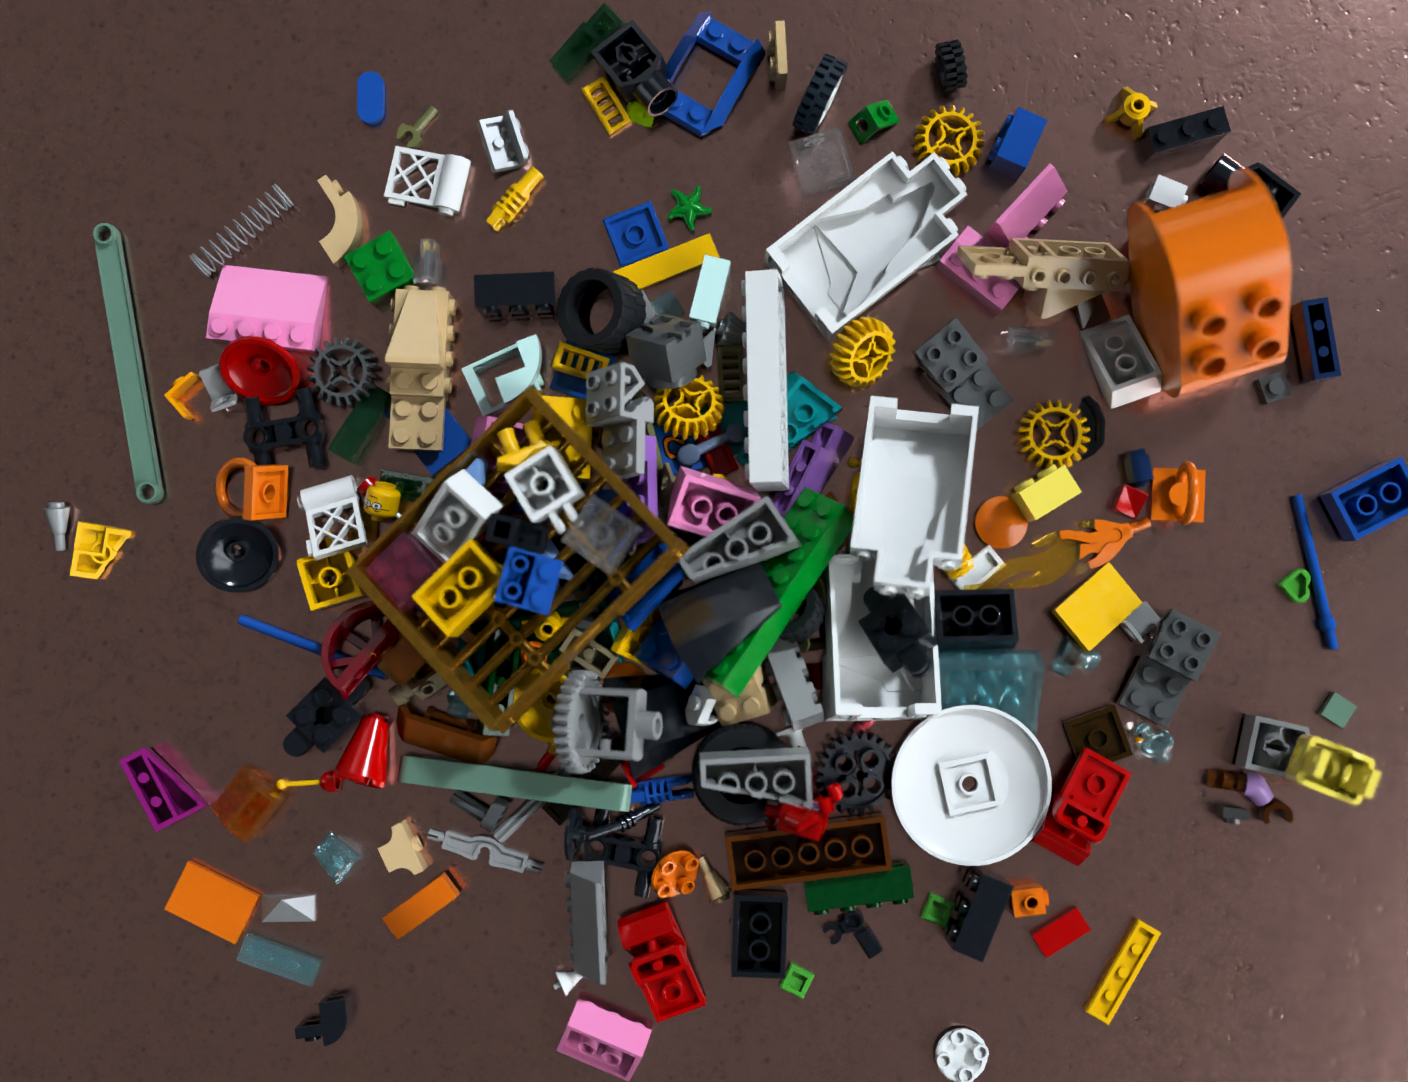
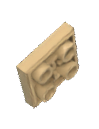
[767,20,788,90]

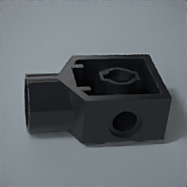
[590,20,678,116]
[1200,153,1302,220]

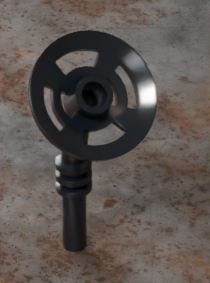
[564,803,661,861]

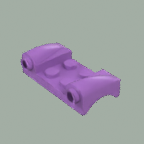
[604,435,658,552]

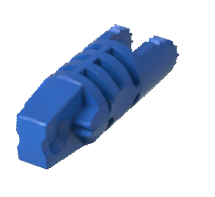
[631,774,694,805]

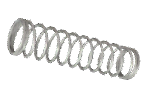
[189,184,293,277]

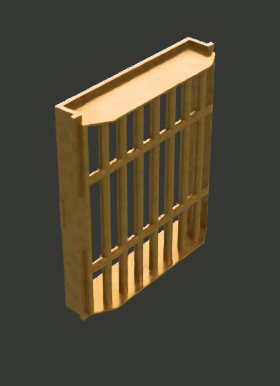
[346,386,690,734]

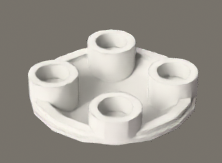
[935,1028,989,1082]

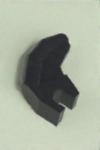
[1081,395,1106,461]

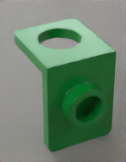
[848,100,899,143]

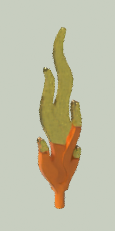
[964,517,1151,590]

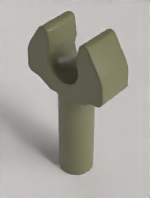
[396,105,438,149]

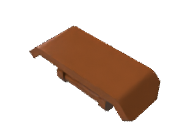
[396,705,497,764]

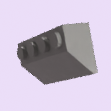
[565,861,608,985]

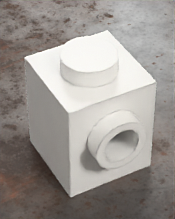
[1143,174,1188,213]

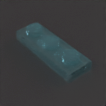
[236,933,323,987]

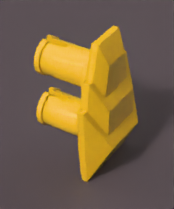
[496,420,560,472]

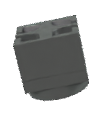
[626,313,707,389]

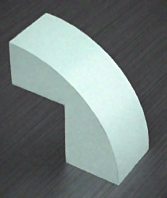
[495,334,542,406]

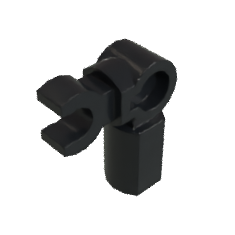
[823,908,884,959]

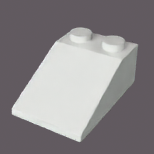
[1080,314,1163,409]
[411,469,503,564]

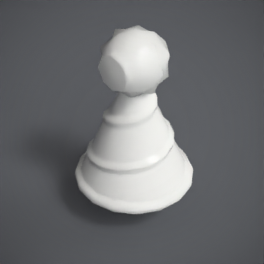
[553,971,587,996]

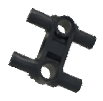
[243,388,325,468]
[583,808,664,898]

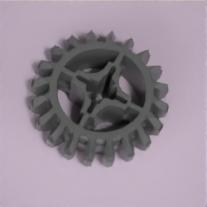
[307,337,379,408]

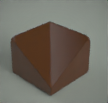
[1073,294,1111,331]

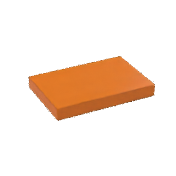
[164,860,261,944]

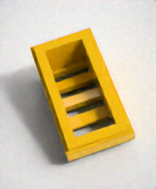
[580,75,631,135]
[550,341,610,380]

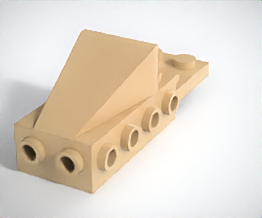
[956,238,1130,319]
[385,285,456,452]

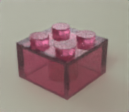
[365,532,443,610]

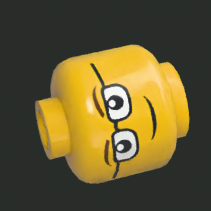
[364,481,401,522]

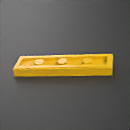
[613,233,720,290]
[1083,918,1161,1025]

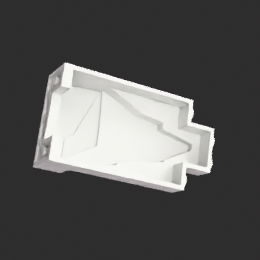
[764,151,967,342]
[850,396,979,599]
[822,527,942,722]

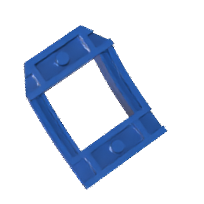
[662,11,766,137]

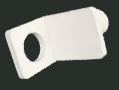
[774,727,810,752]

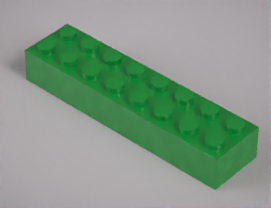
[704,487,854,698]

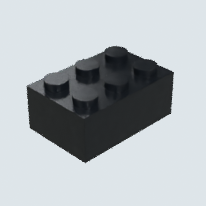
[474,271,559,320]
[934,589,1019,651]
[944,866,1014,963]
[731,890,788,979]

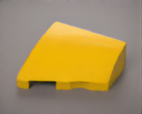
[69,521,131,579]

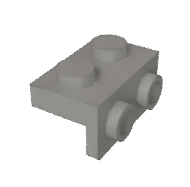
[476,110,529,173]

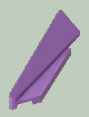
[772,422,854,518]

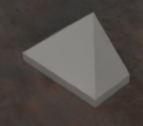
[262,894,316,922]

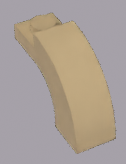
[317,175,363,268]

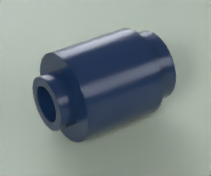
[1122,448,1154,488]

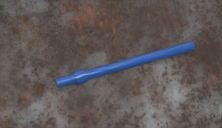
[1291,494,1339,650]
[238,615,389,680]

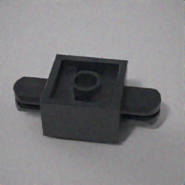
[858,586,938,678]
[283,677,370,757]

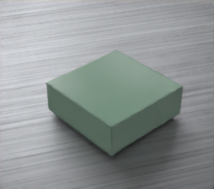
[1318,692,1357,729]

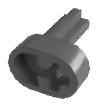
[449,790,511,834]

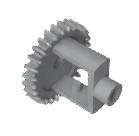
[551,670,663,774]

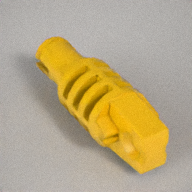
[486,166,544,231]

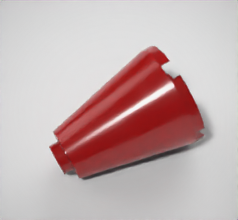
[332,713,389,789]

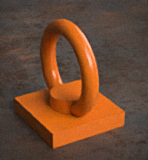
[215,457,288,520]
[1148,461,1206,525]

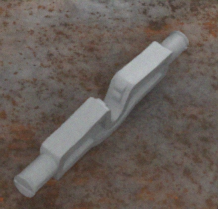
[427,828,544,874]

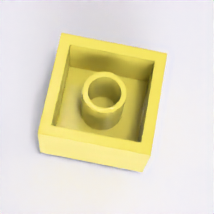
[1009,464,1081,522]

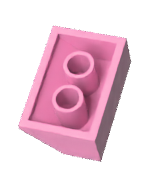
[987,163,1068,248]
[936,226,1021,315]
[667,466,761,536]
[556,999,652,1082]

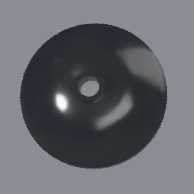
[196,517,278,592]

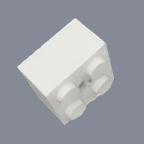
[504,445,586,534]

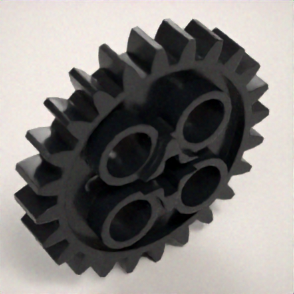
[814,729,896,816]

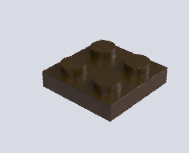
[1063,704,1133,762]

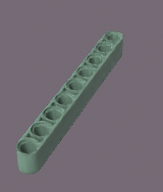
[397,755,632,812]

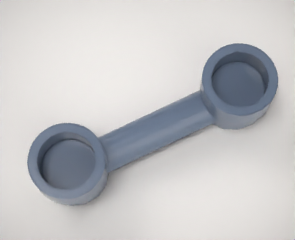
[676,423,745,467]

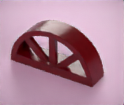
[321,601,402,700]

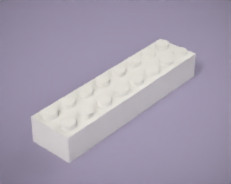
[741,269,789,492]

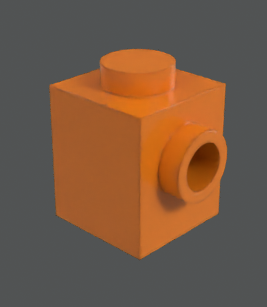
[1008,883,1049,918]

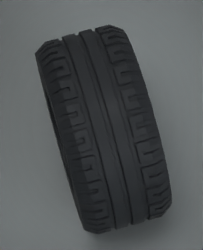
[691,721,786,826]

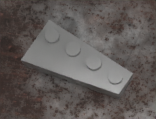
[679,496,801,585]
[764,622,824,731]
[699,747,813,808]

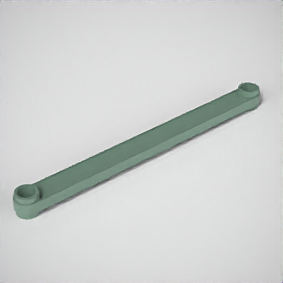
[93,223,164,505]

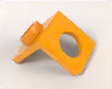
[164,372,200,420]

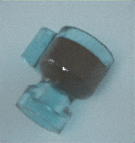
[1051,635,1101,677]

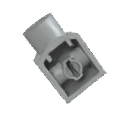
[1235,714,1334,777]

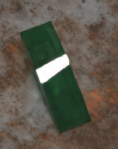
[550,3,627,80]
[328,386,391,464]

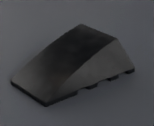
[657,562,783,683]
[602,675,721,780]

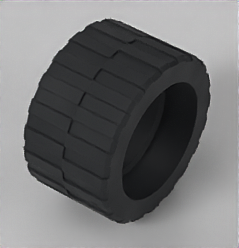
[556,268,646,354]

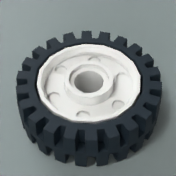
[792,53,848,136]

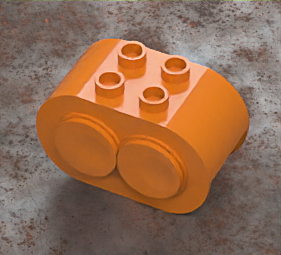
[1127,168,1291,398]

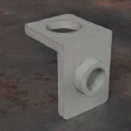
[199,364,238,413]
[1119,601,1161,644]

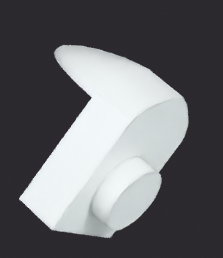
[685,685,718,726]

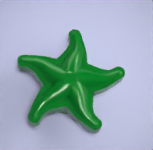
[667,185,712,231]

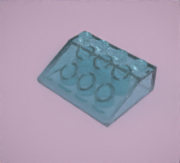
[938,649,1045,735]

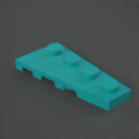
[735,376,843,466]

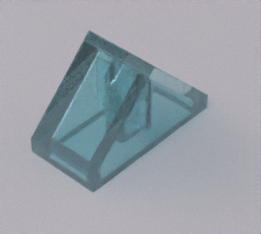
[313,833,362,884]

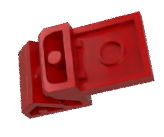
[1030,747,1132,866]
[617,902,707,1023]

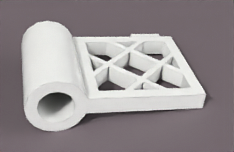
[384,146,471,217]
[297,475,368,560]

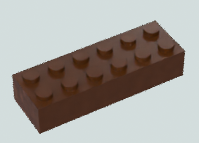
[725,812,892,891]

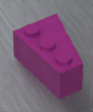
[119,748,210,832]

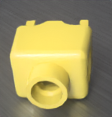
[1285,734,1382,805]

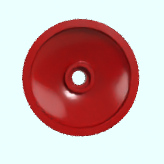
[219,336,300,405]

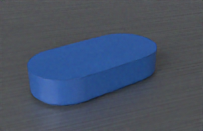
[357,71,385,125]

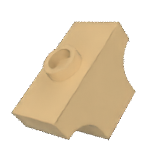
[378,819,428,875]

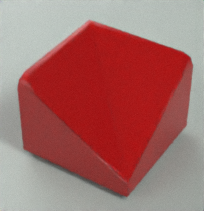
[1110,484,1149,520]

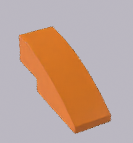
[382,872,460,940]

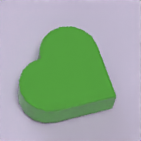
[1276,569,1311,603]

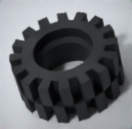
[935,39,967,92]

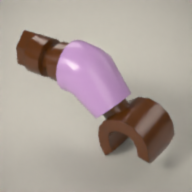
[1205,769,1293,825]

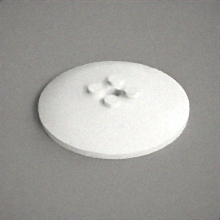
[891,705,1052,866]

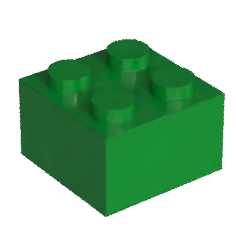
[344,230,421,307]

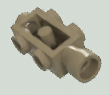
[388,643,459,706]

